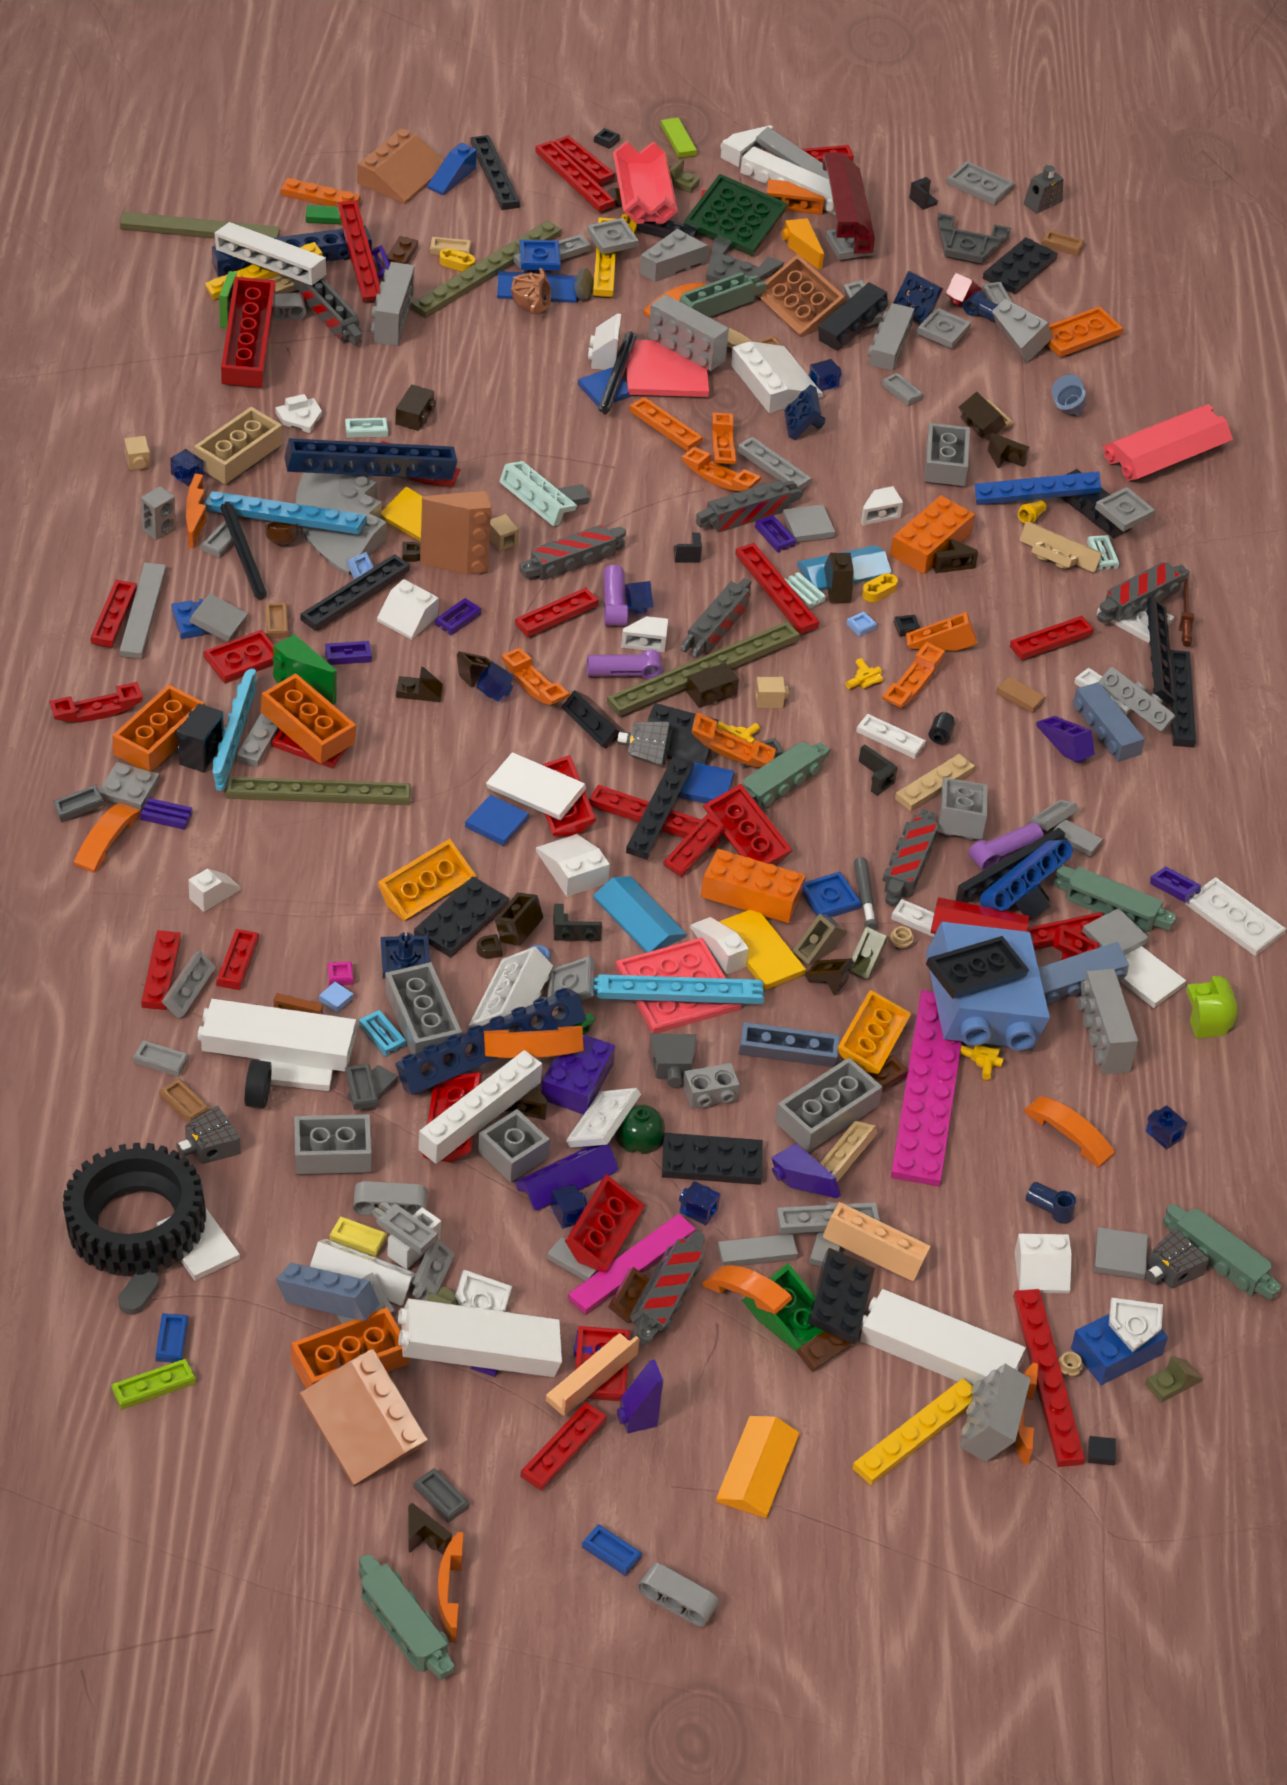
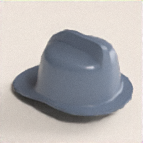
[1052,374,1086,416]

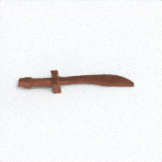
[1179,578,1194,647]

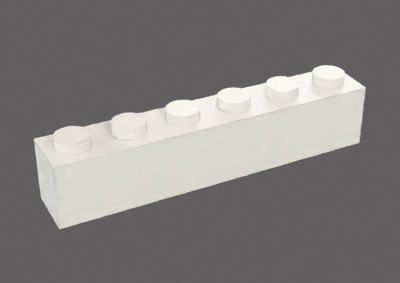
[740,147,836,215]
[215,222,327,285]
[418,1050,542,1164]

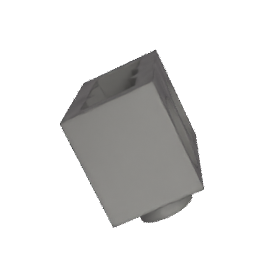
[141,486,176,540]
[683,1063,740,1109]

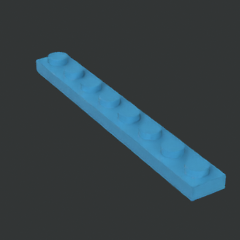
[203,491,367,535]

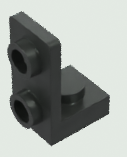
[859,744,898,796]
[553,904,602,941]

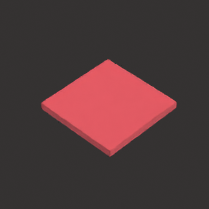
[626,340,709,397]
[615,938,741,1034]

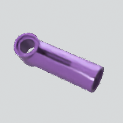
[603,565,628,626]
[587,650,663,680]
[968,822,1044,871]

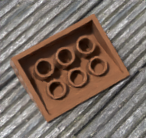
[357,128,444,204]
[757,254,847,337]
[420,490,491,574]
[299,1349,427,1486]

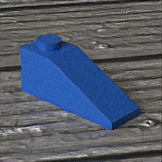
[427,143,477,195]

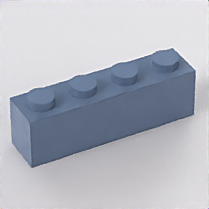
[1073,682,1145,762]
[1038,942,1129,1004]
[738,1022,840,1067]
[276,1262,380,1321]

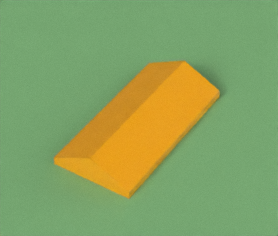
[377,838,476,921]
[837,990,911,1074]
[716,1416,800,1519]

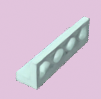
[499,461,577,526]

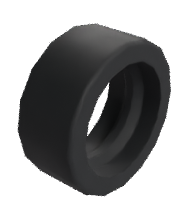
[244,1060,272,1109]

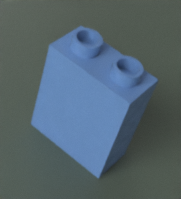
[926,922,1050,1051]

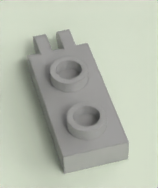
[372,1201,438,1255]
[412,1239,455,1301]

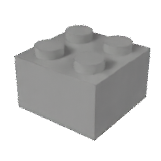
[478,1109,550,1183]

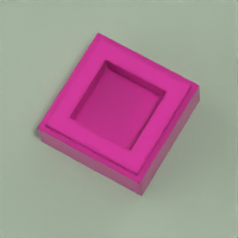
[328,961,353,986]

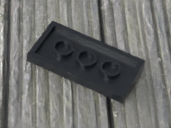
[983,237,1058,295]
[414,876,510,958]
[926,936,1029,999]
[661,1133,763,1185]
[807,1248,875,1344]

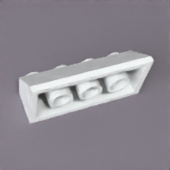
[468,947,553,1032]

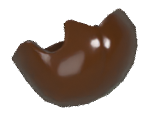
[265,521,298,545]

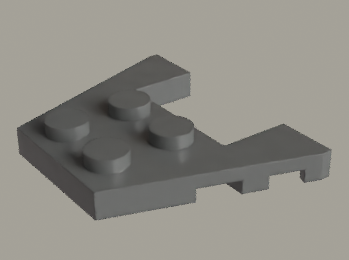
[937,213,1011,264]
[706,238,784,283]

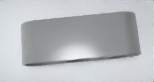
[272,293,306,320]
[353,1181,428,1216]
[637,1563,720,1627]

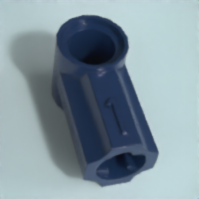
[963,291,998,323]
[1026,1182,1076,1224]

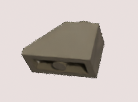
[792,913,848,965]

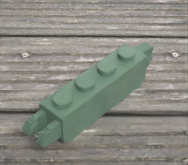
[679,272,767,317]
[743,742,830,810]
[1053,866,1177,933]
[1163,1204,1282,1300]
[359,1554,455,1680]

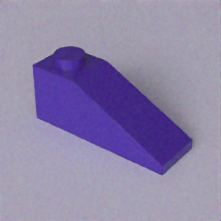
[1036,716,1095,762]
[771,1143,841,1198]
[617,1360,663,1434]

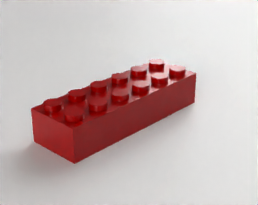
[221,277,275,388]

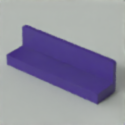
[515,1143,618,1210]

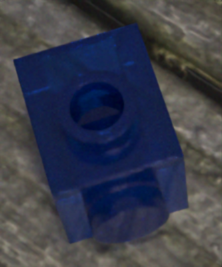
[809,359,842,391]
[170,449,204,486]
[625,581,653,614]
[476,661,514,702]
[1146,1105,1188,1150]
[679,1181,720,1226]
[550,1184,587,1229]

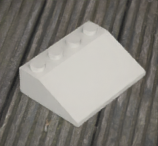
[731,341,823,413]

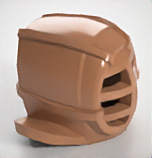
[511,268,551,314]

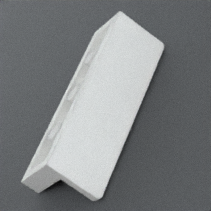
[310,1239,416,1305]

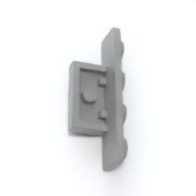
[1099,667,1175,732]

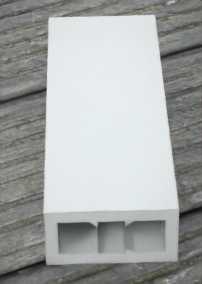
[197,999,356,1072]
[860,1289,1026,1386]
[398,1298,562,1377]

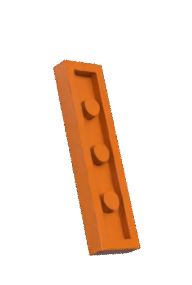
[281,178,360,207]
[629,397,703,452]

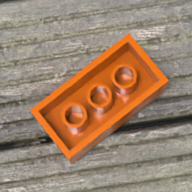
[890,495,975,574]
[261,674,356,764]
[112,684,205,772]
[700,849,806,924]
[291,1307,409,1389]

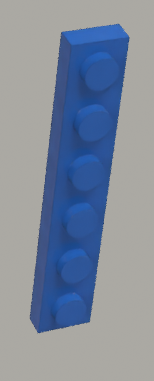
[975,471,1101,505]

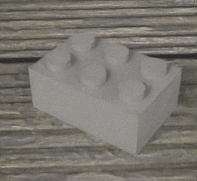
[923,423,970,486]
[294,1114,371,1174]
[960,1363,1031,1462]

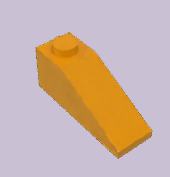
[782,218,824,269]

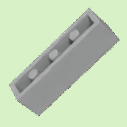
[868,303,915,371]

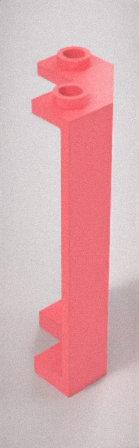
[613,142,678,224]
[1102,404,1233,481]

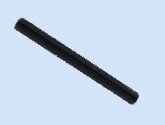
[598,331,637,415]
[220,501,267,600]

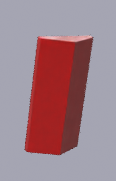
[541,755,596,836]
[703,784,792,866]
[930,897,1029,934]
[422,1072,482,1162]
[565,1174,645,1273]

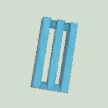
[359,1010,406,1057]

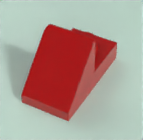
[1053,925,1099,960]

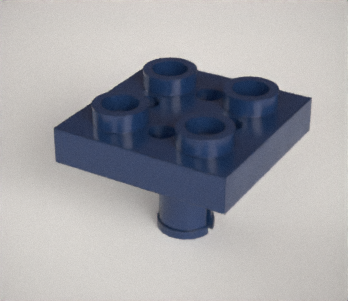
[893,271,943,323]
[784,384,825,440]
[380,932,430,979]

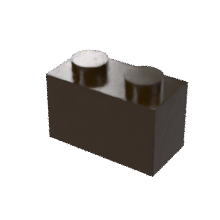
[395,384,436,431]
[958,392,1006,441]
[686,662,739,708]
[494,892,544,945]

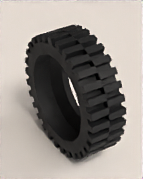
[63,1143,206,1276]

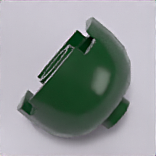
[616,1104,665,1154]

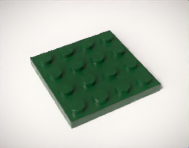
[684,174,788,256]

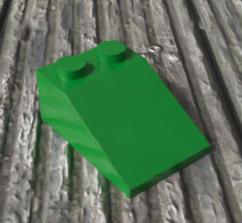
[273,634,337,704]
[742,1263,823,1351]

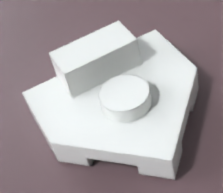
[275,394,322,433]
[455,1270,512,1312]
[1109,1298,1163,1352]

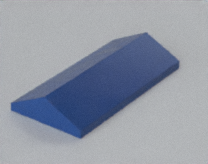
[497,271,577,303]

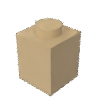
[124,436,150,471]
[490,514,519,552]
[755,677,789,708]

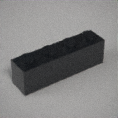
[818,282,888,350]
[1061,469,1132,539]

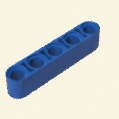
[980,840,1073,911]

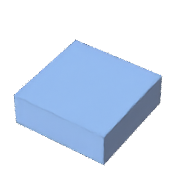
[346,552,373,579]
[846,612,877,637]
[319,982,353,1013]

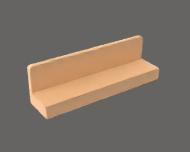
[823,1202,931,1281]
[545,1333,639,1417]

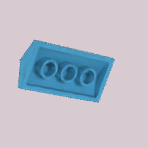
[797,545,892,591]
[593,876,687,953]

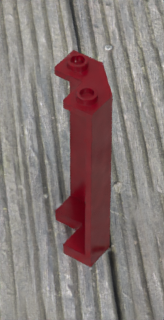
[822,153,875,254]

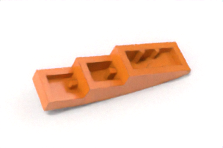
[186,473,206,548]

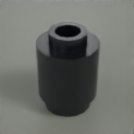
[928,712,955,744]

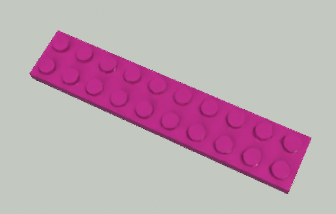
[891,990,962,1187]

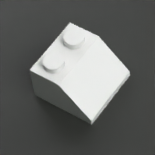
[588,314,621,370]
[377,579,439,640]
[1014,1234,1071,1294]

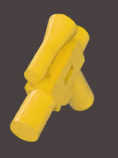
[845,658,883,690]
[718,722,760,744]
[960,1045,1004,1080]

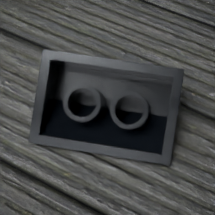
[647,703,719,765]

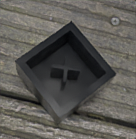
[176,703,224,773]

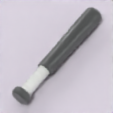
[854,857,878,930]

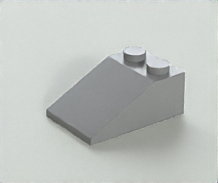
[937,777,988,840]

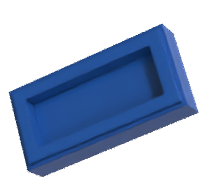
[155,1313,188,1363]
[582,1524,642,1576]

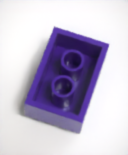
[541,1034,615,1115]

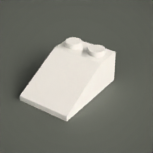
[536,834,610,897]

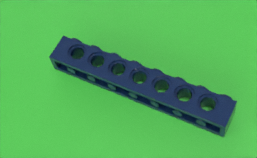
[212,225,372,277]
[284,438,457,480]
[395,988,586,1095]

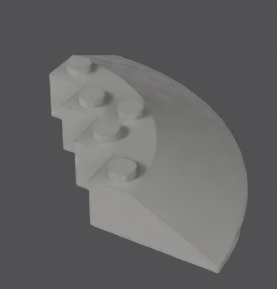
[296,473,387,575]

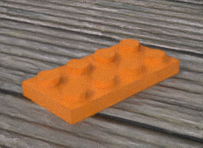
[1046,306,1123,357]

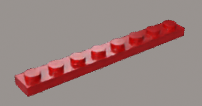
[1013,1289,1085,1467]

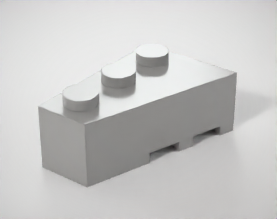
[639,229,708,282]
[992,298,1053,364]

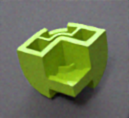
[1186,976,1238,1039]

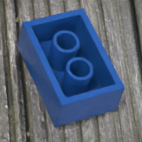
[1071,1300,1168,1385]

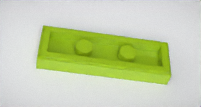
[660,117,697,158]
[111,1358,196,1410]

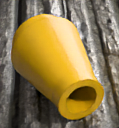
[1018,500,1046,523]

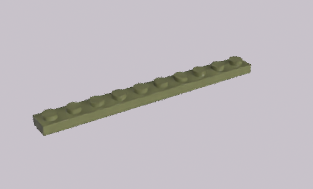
[411,220,562,318]
[607,621,800,716]

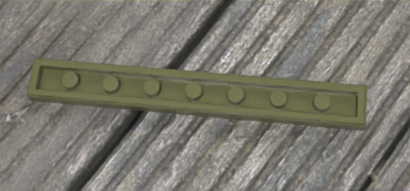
[120,211,279,238]
[226,777,411,805]

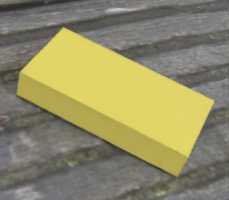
[330,1216,387,1257]

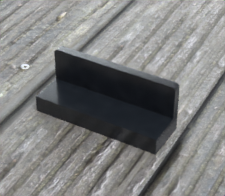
[561,690,625,748]

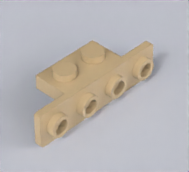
[1020,522,1102,572]

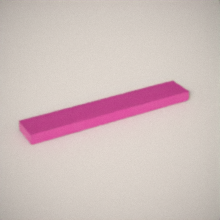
[568,1213,696,1315]

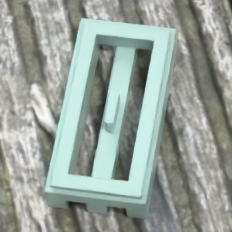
[345,418,388,438]
[1087,535,1119,570]
[785,572,826,609]

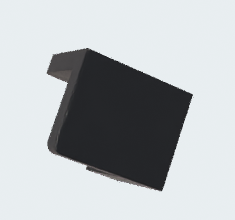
[909,177,938,210]
[673,533,702,563]
[1015,884,1052,921]

